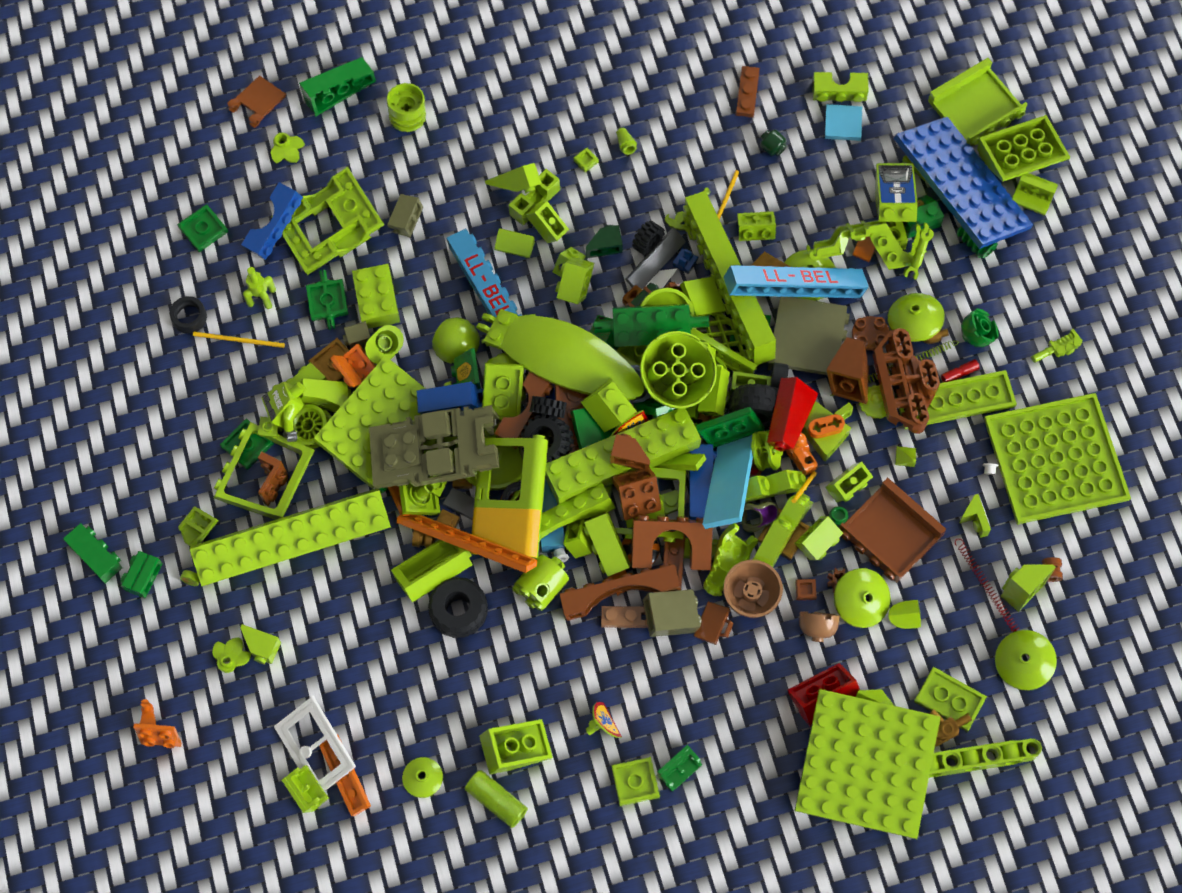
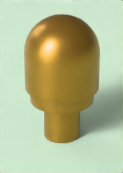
[924,329,949,344]

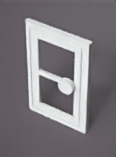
[274,696,356,791]

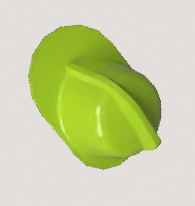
[365,325,404,364]

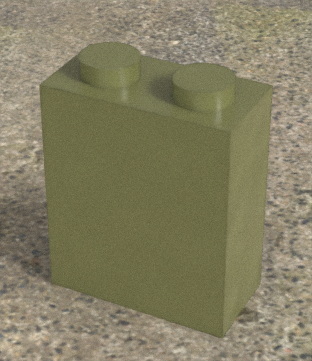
[643,589,702,637]

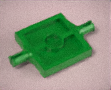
[306,270,349,330]

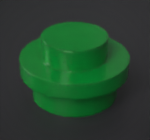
[829,506,849,526]

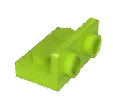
[737,211,776,241]

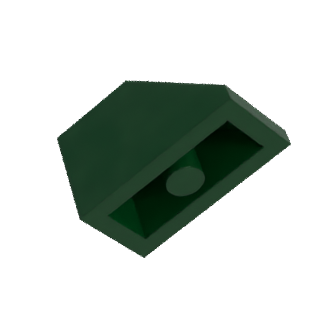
[586,225,623,259]

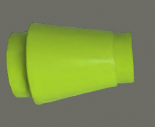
[616,128,637,155]

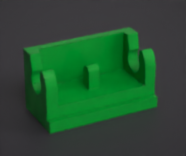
[657,745,702,792]

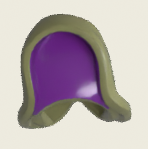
[742,501,779,532]

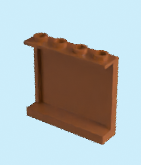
[839,478,946,583]

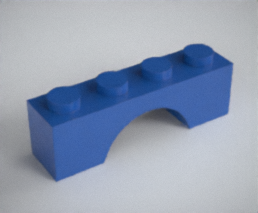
[241,182,303,260]

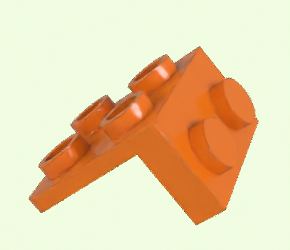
[330,344,376,388]

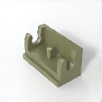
[387,194,424,238]

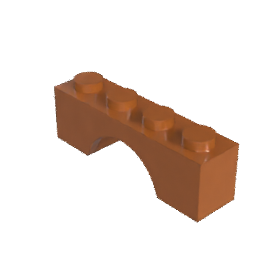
[494,372,554,449]

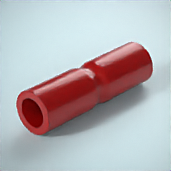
[941,359,980,383]

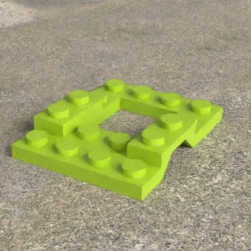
[271,167,384,275]

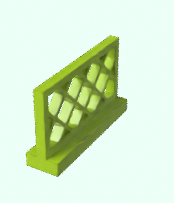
[690,314,758,374]

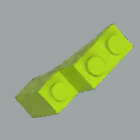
[698,342,730,416]
[300,378,351,413]
[745,470,807,503]
[753,493,814,567]

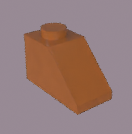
[610,434,650,472]

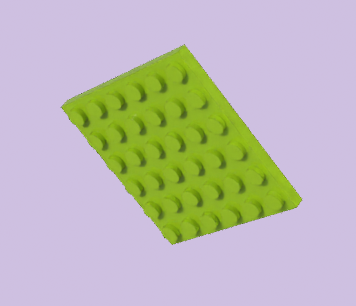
[984,393,1131,525]
[794,689,941,839]

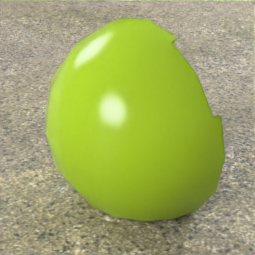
[432,317,480,364]

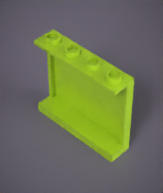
[928,58,1027,146]

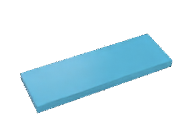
[702,435,753,529]

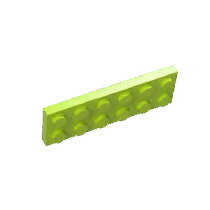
[895,370,1017,430]

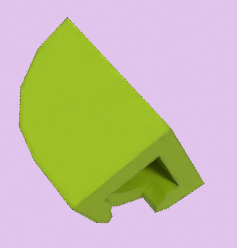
[888,600,921,629]

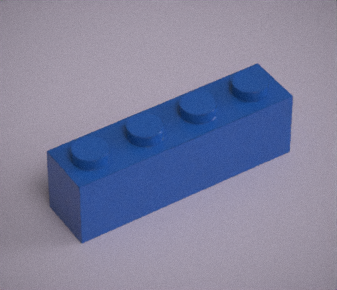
[689,444,717,520]

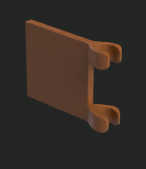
[227,75,286,128]

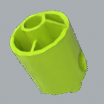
[512,554,569,611]

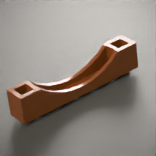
[560,564,681,621]

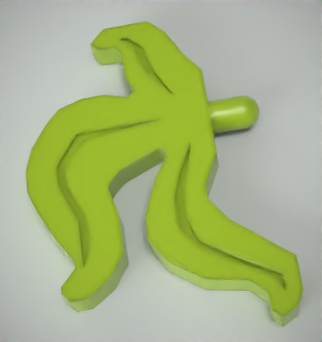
[665,211,692,240]

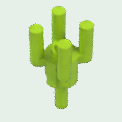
[243,267,276,309]

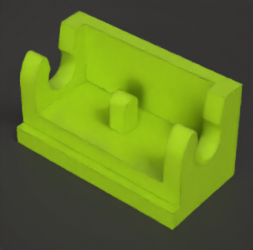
[282,765,329,813]

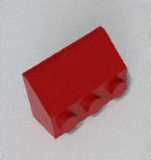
[787,663,860,727]

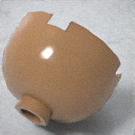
[799,611,840,642]

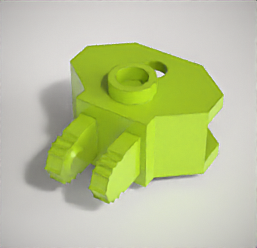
[751,431,783,471]

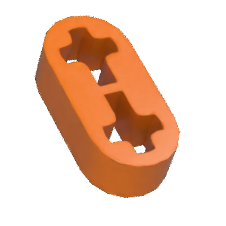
[808,414,845,439]

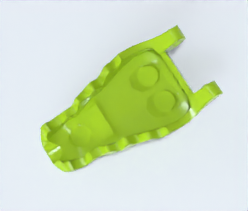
[703,523,758,596]

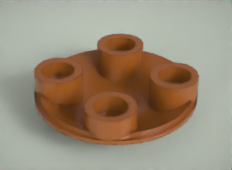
[852,316,889,350]

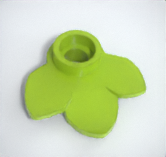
[271,132,305,163]
[212,637,252,673]

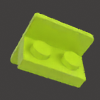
[1012,173,1058,215]

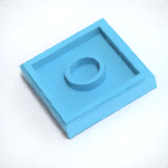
[825,104,862,141]

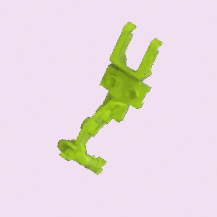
[806,220,934,280]

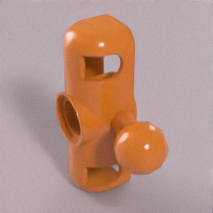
[785,433,818,476]

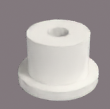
[983,463,999,475]
[553,548,569,563]

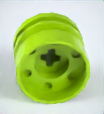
[387,83,426,132]

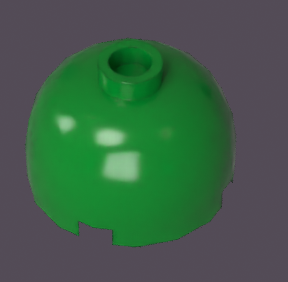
[961,309,999,347]

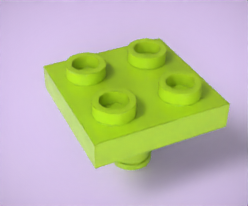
[399,476,441,516]

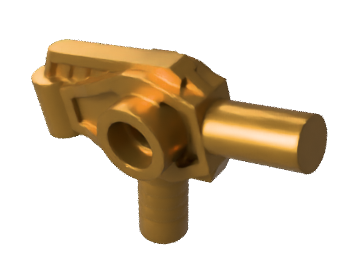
[929,709,972,747]

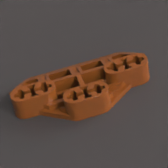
[872,328,940,434]

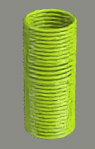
[465,770,528,828]

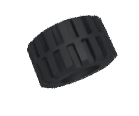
[520,414,574,463]

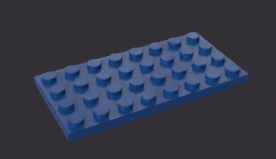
[893,117,1033,249]

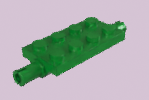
[594,304,709,347]

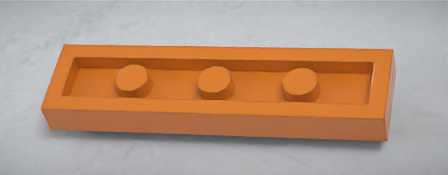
[319,734,371,816]

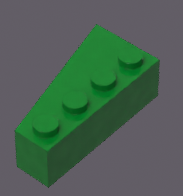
[299,57,376,116]

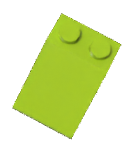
[479,719,553,775]

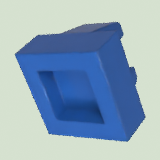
[673,248,698,274]

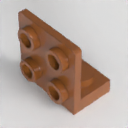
[258,451,288,506]
[612,467,661,520]

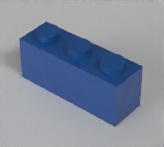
[417,382,479,415]

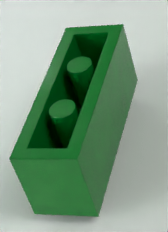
[63,523,123,584]

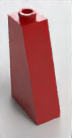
[767,377,818,451]

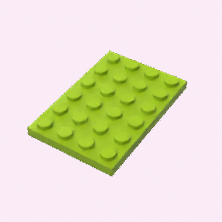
[313,356,426,489]

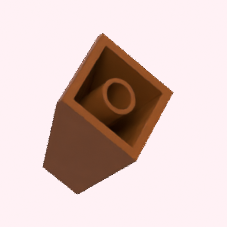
[826,337,869,404]

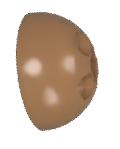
[724,560,783,618]

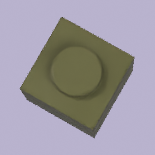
[342,321,370,349]

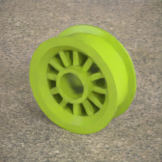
[293,404,331,448]

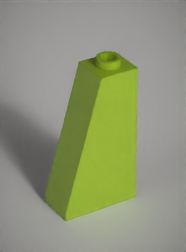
[802,401,851,462]

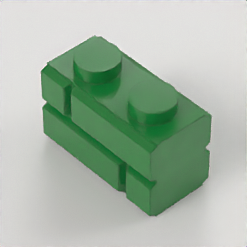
[121,551,163,599]

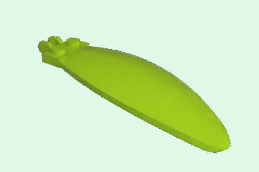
[476,309,644,400]

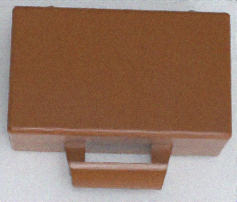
[694,601,734,645]

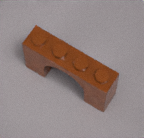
[631,515,713,570]

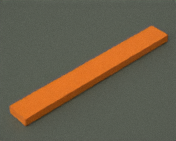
[397,514,537,573]

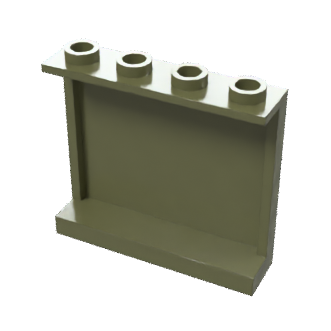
[768,297,850,375]

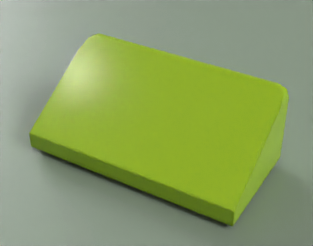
[494,228,535,258]

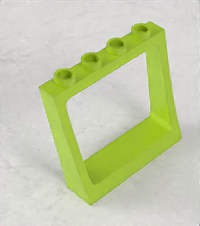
[214,422,315,520]
[605,467,687,543]

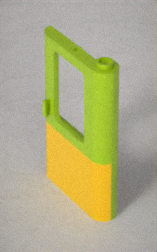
[470,435,548,558]

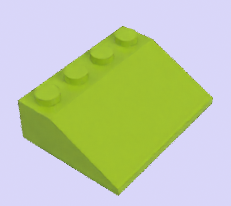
[977,115,1070,182]

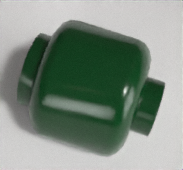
[760,129,787,156]

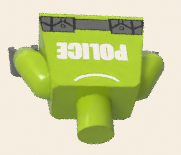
[261,382,306,442]

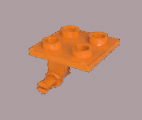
[134,699,182,748]

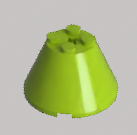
[640,331,717,409]

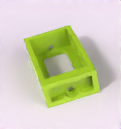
[391,540,473,603]

